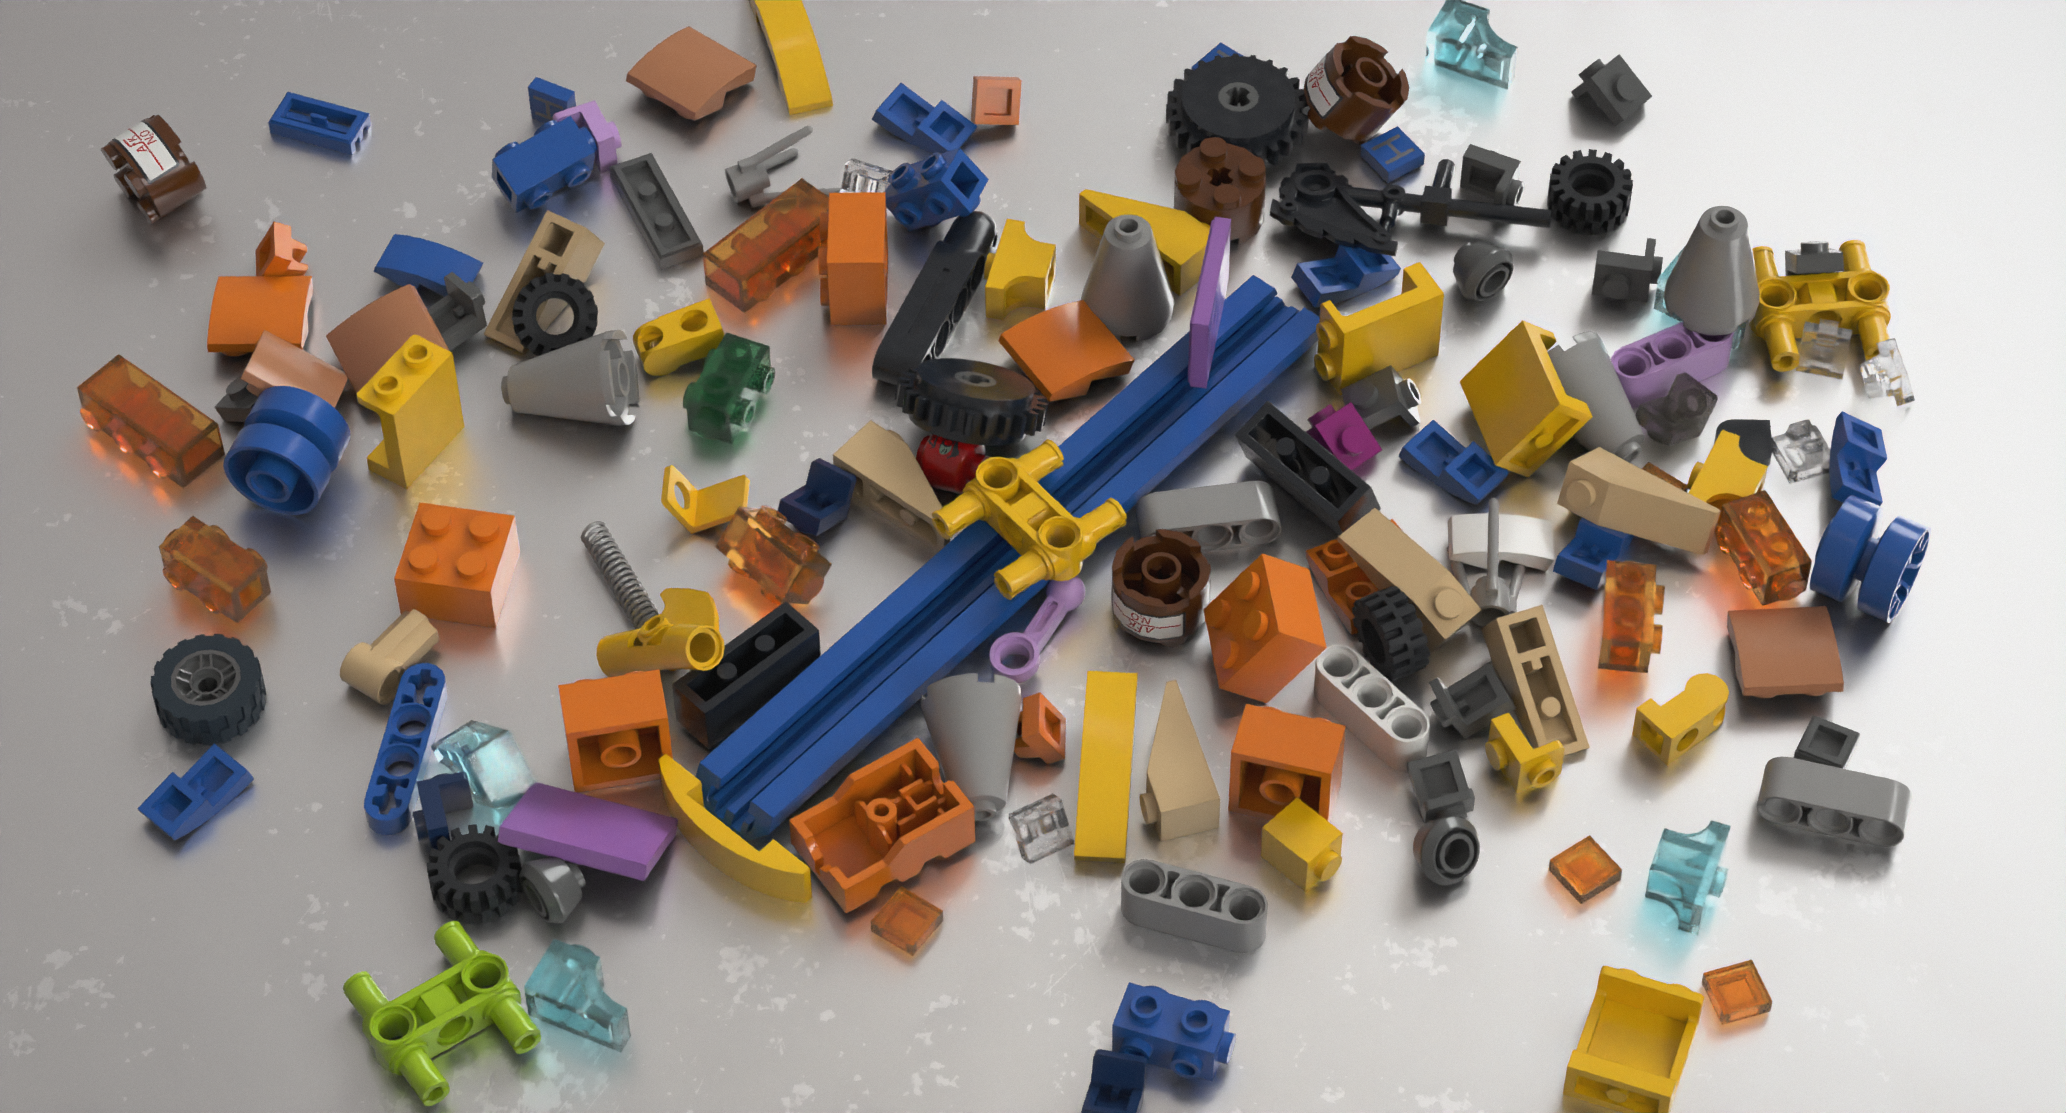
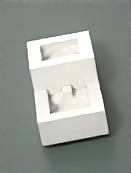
[1448,513,1555,571]

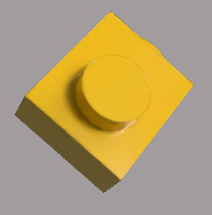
[1485,712,1565,793]

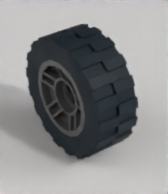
[150,634,266,746]

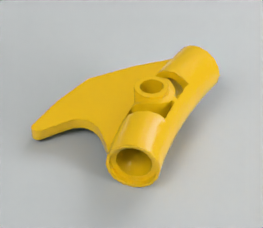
[596,588,725,677]

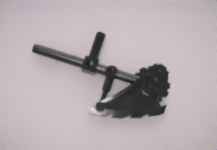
[1270,159,1552,256]

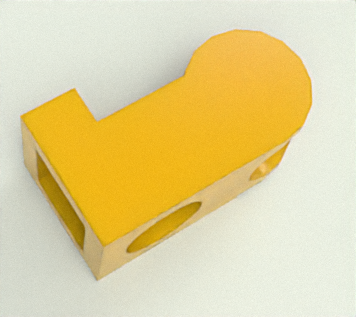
[633,298,731,376]
[1632,673,1729,766]

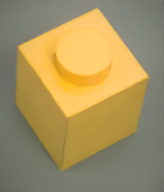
[1261,797,1343,892]

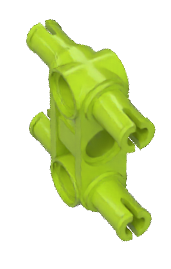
[343,921,541,1106]

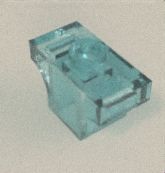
[1645,820,1731,935]

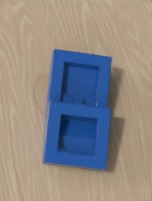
[872,83,978,154]
[373,234,483,297]
[1291,245,1401,308]
[1829,411,1888,506]
[1399,420,1509,505]
[1553,518,1634,590]
[137,743,254,841]

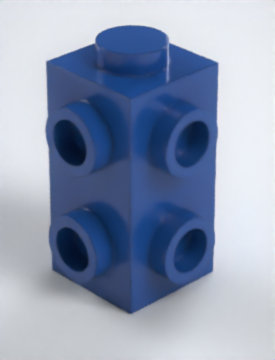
[491,116,597,213]
[885,148,989,232]
[1112,982,1236,1082]

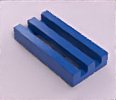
[268,92,371,155]

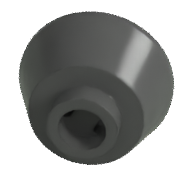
[1453,241,1514,301]
[1413,816,1480,886]
[519,857,586,924]

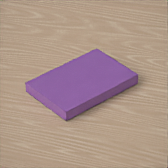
[1188,217,1231,388]
[498,782,678,881]

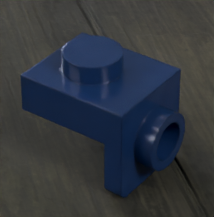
[776,458,856,536]
[412,771,473,850]
[1081,1049,1147,1113]

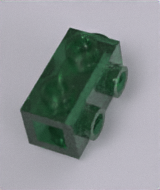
[683,332,775,444]

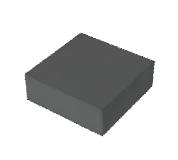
[1794,715,1860,769]

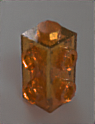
[1715,490,1812,606]
[715,505,832,605]
[159,516,271,623]
[1598,560,1665,673]

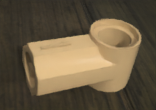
[340,609,439,705]

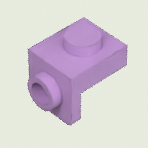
[553,100,622,173]

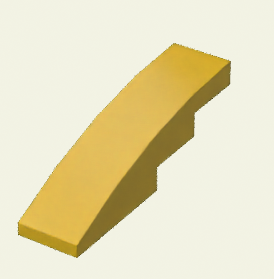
[1074,671,1138,863]

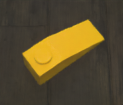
[1079,189,1210,296]

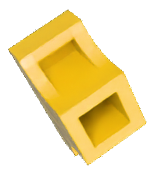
[984,219,1056,321]
[1687,430,1768,531]

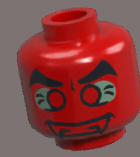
[916,434,990,495]

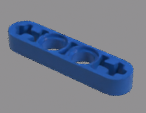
[364,663,448,835]

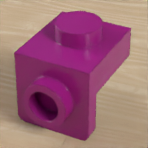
[1305,402,1382,470]

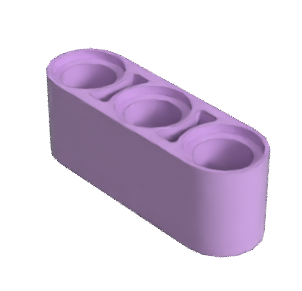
[1611,321,1734,409]

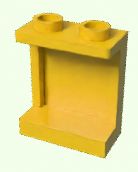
[1314,262,1444,396]
[1459,320,1593,478]
[357,335,465,489]
[1563,966,1704,1113]

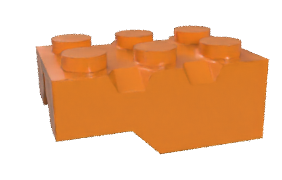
[789,738,975,913]

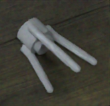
[725,126,843,208]
[1447,498,1526,627]

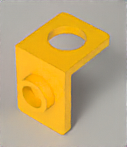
[661,465,750,534]

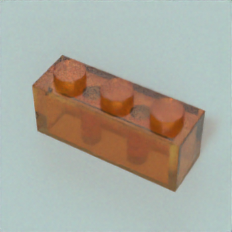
[703,178,829,313]
[77,354,225,489]

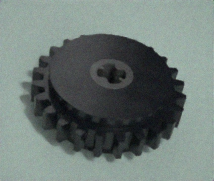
[1166,53,1310,166]
[894,358,1048,446]

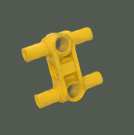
[1749,240,1893,372]
[932,439,1127,600]

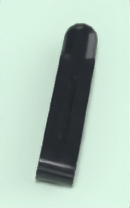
[872,211,997,386]

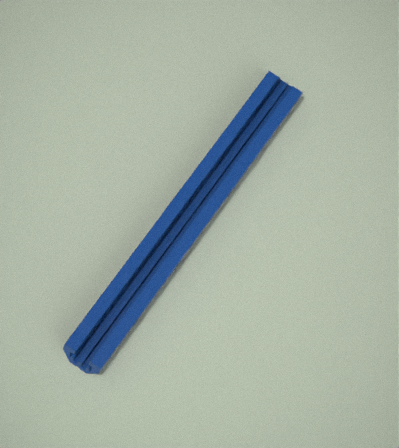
[696,275,1320,841]

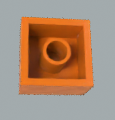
[818,192,888,325]
[394,503,520,628]
[1203,553,1327,703]
[558,669,673,793]
[1228,704,1346,822]

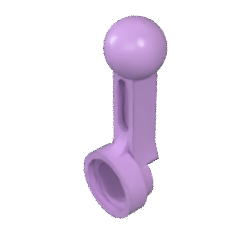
[989,576,1085,683]

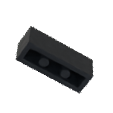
[1235,401,1381,536]
[672,601,821,749]

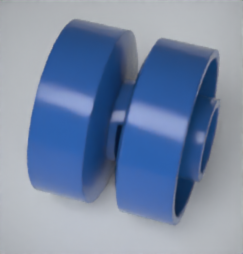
[223,386,351,515]
[1810,495,1931,623]

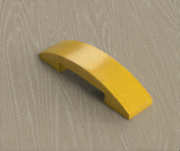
[749,0,833,115]
[658,753,812,903]

